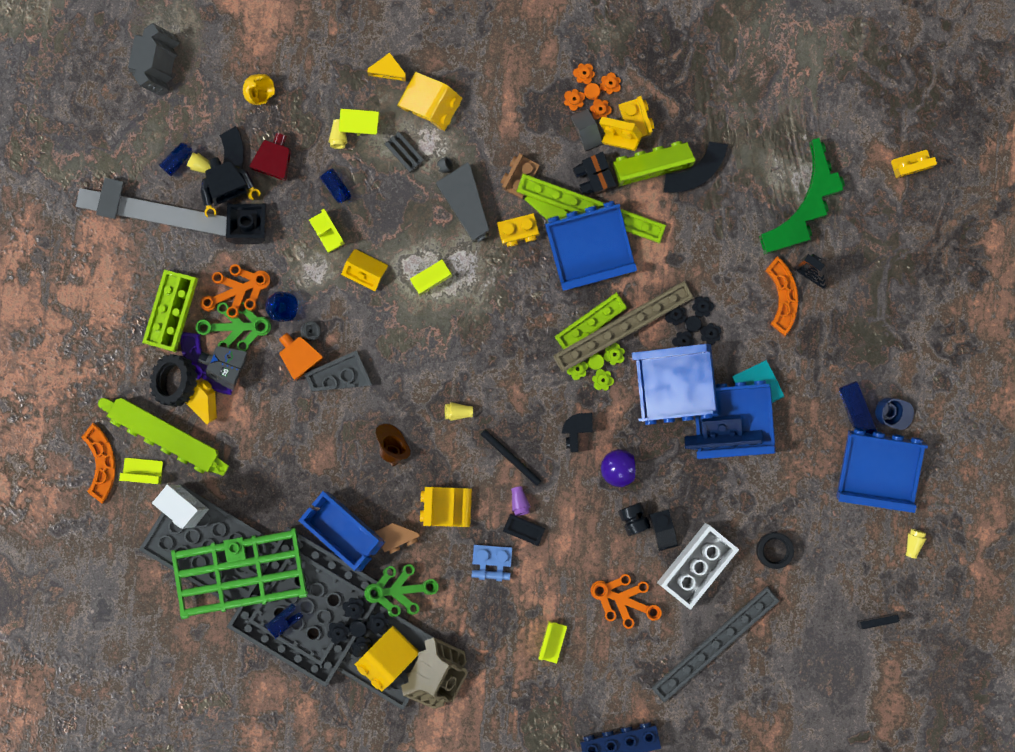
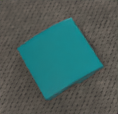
[732,360,784,403]

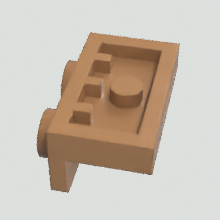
[500,153,540,199]

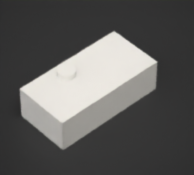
[152,485,209,529]
[657,523,739,610]

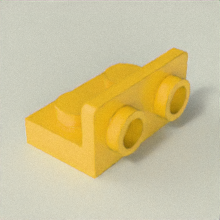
[618,96,654,138]
[599,117,643,151]
[891,150,937,179]
[497,213,540,247]

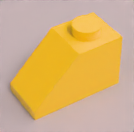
[185,378,217,424]

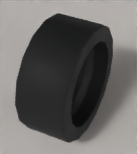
[756,532,794,569]

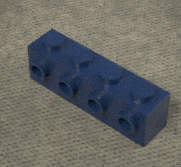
[580,722,661,752]

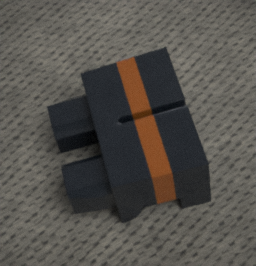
[573,151,616,195]

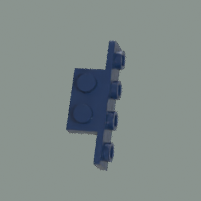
[684,415,762,450]

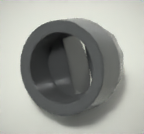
[437,156,453,173]

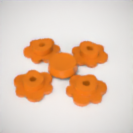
[564,63,621,120]

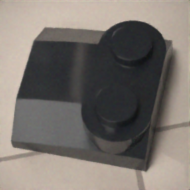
[226,203,266,244]

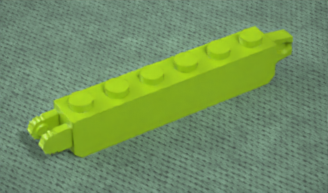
[98,398,229,476]

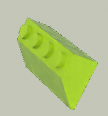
[613,141,695,187]

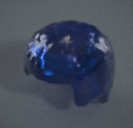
[265,291,298,322]

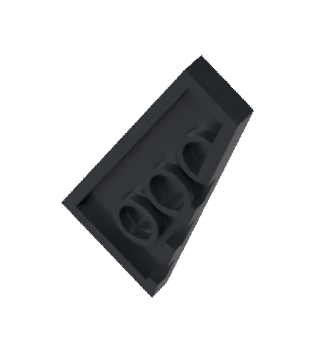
[793,254,828,290]

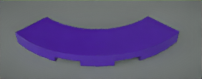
[180,332,232,395]

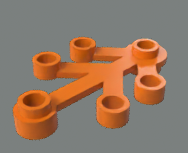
[200,264,270,319]
[590,574,662,629]

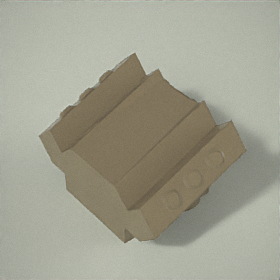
[401,637,468,709]

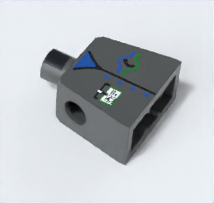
[198,346,247,391]

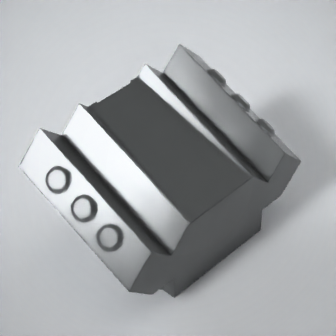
[128,23,180,96]

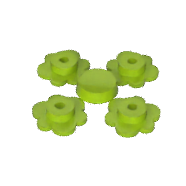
[567,332,625,391]

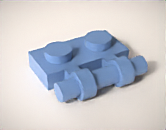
[471,545,512,582]

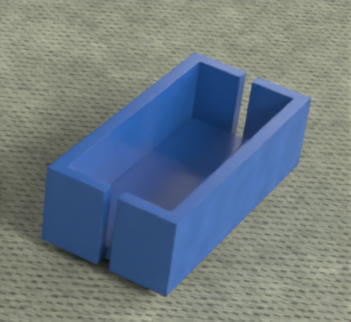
[298,491,385,572]

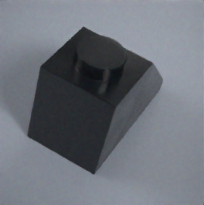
[649,509,678,551]

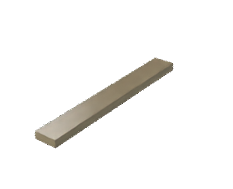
[553,281,694,372]

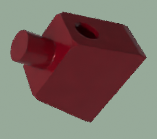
[249,133,291,181]

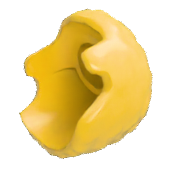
[243,74,275,105]

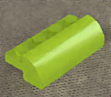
[142,270,198,353]

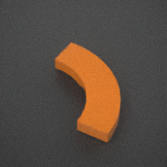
[765,256,798,337]
[81,423,116,504]

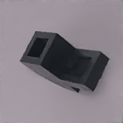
[561,413,593,453]

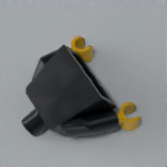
[200,157,261,218]

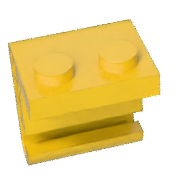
[397,72,463,131]
[420,487,472,527]
[354,626,419,692]

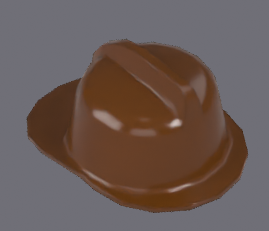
[375,424,411,466]

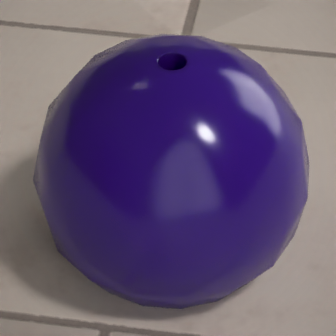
[601,449,636,487]

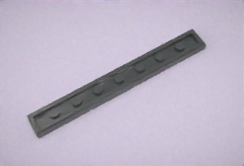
[651,586,780,702]

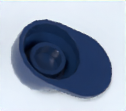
[875,397,914,430]

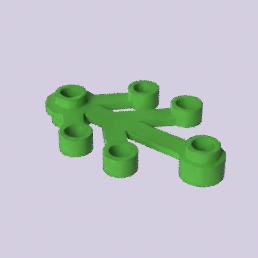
[196,302,271,352]
[364,564,439,617]

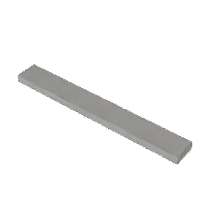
[76,188,227,237]

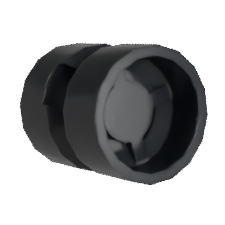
[618,502,651,536]

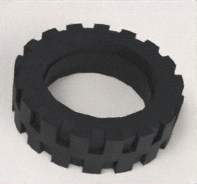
[150,354,197,407]

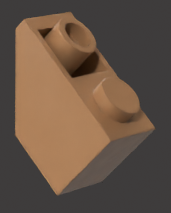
[375,523,420,554]

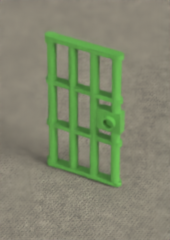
[171,528,308,619]

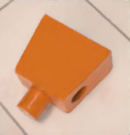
[279,333,324,381]

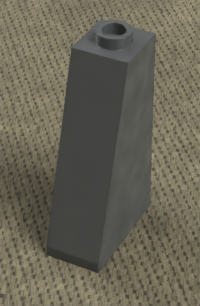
[436,162,489,243]

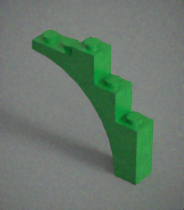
[759,138,845,255]

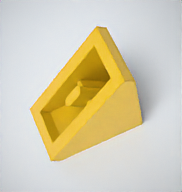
[367,53,406,82]

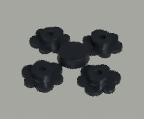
[665,297,721,347]
[327,598,389,657]

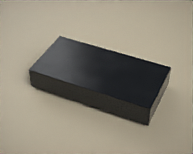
[503,514,546,546]
[857,613,900,629]

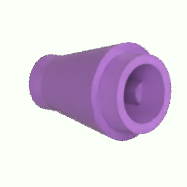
[511,486,531,516]

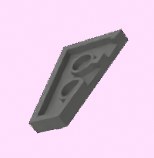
[304,350,373,392]

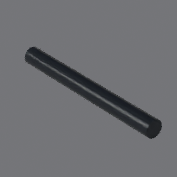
[480,429,542,486]

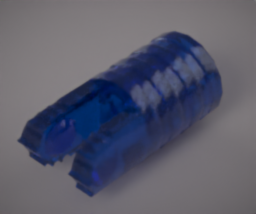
[159,143,192,177]
[319,168,351,203]
[265,604,303,638]

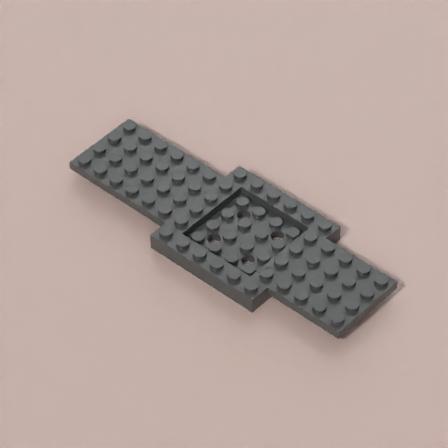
[139,484,435,710]

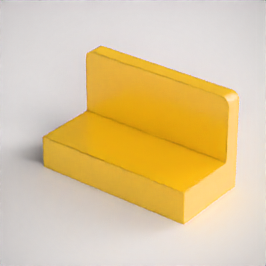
[341,249,388,291]

